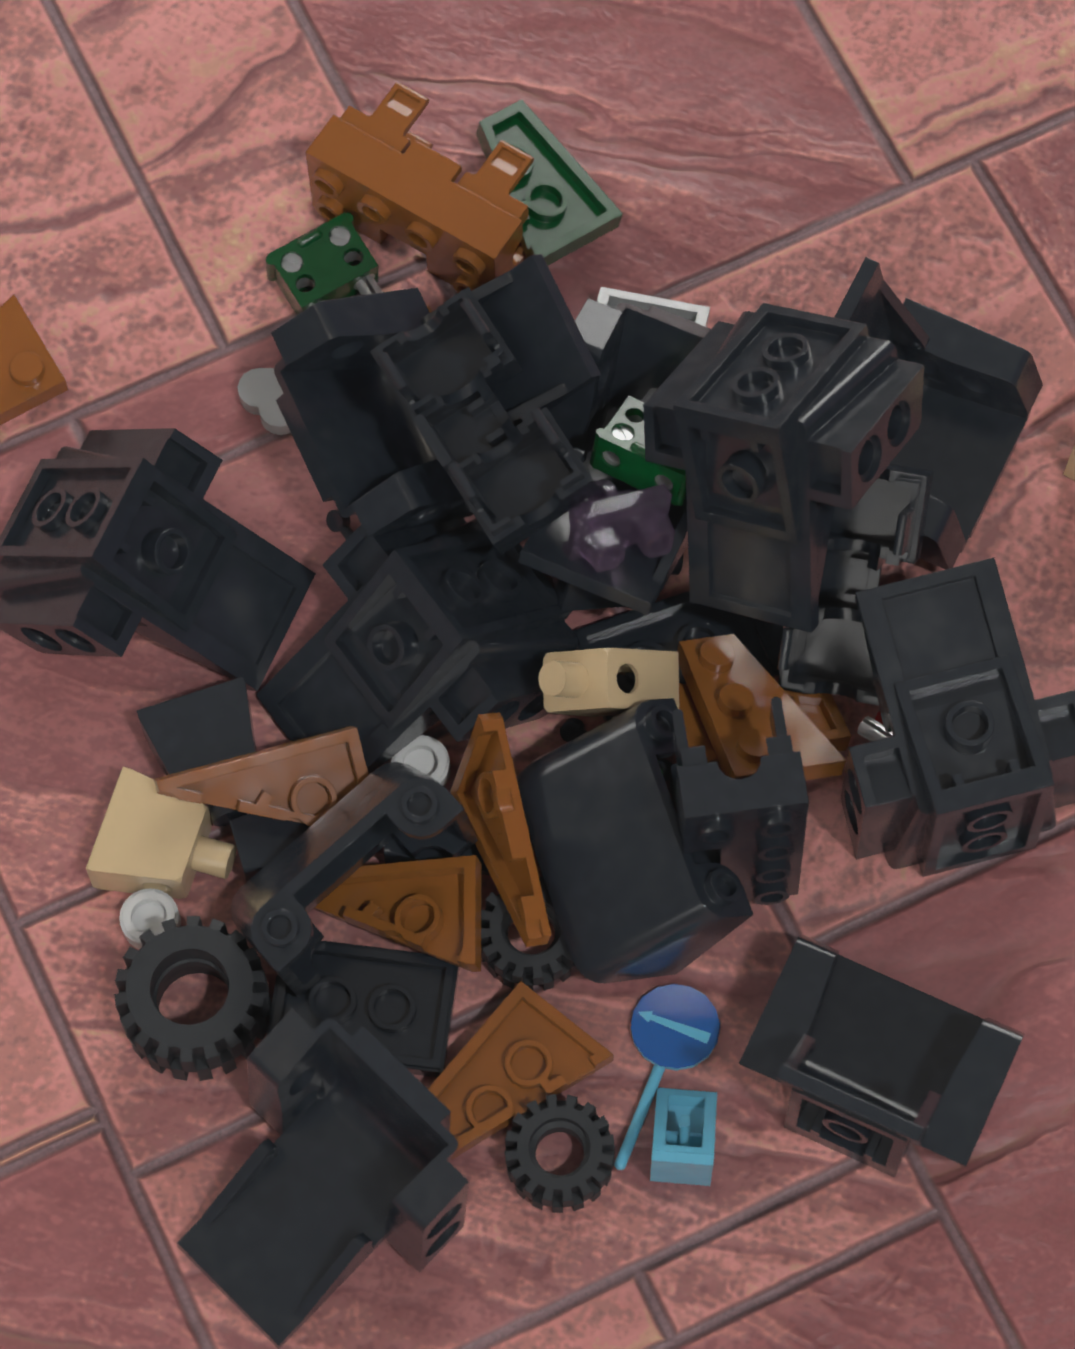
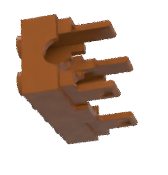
[305,82,534,293]

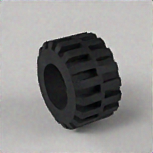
[114,916,271,1081]

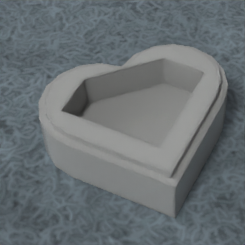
[238,368,291,435]

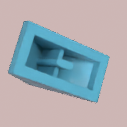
[650,1088,717,1186]

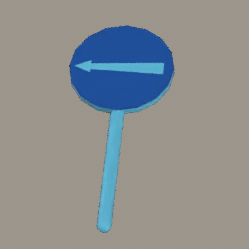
[614,984,720,1170]

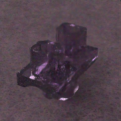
[562,478,675,573]

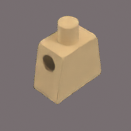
[538,648,679,717]
[86,767,237,899]

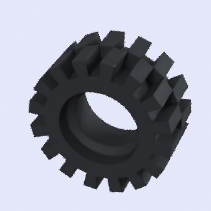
[481,876,576,991]
[505,1094,615,1213]

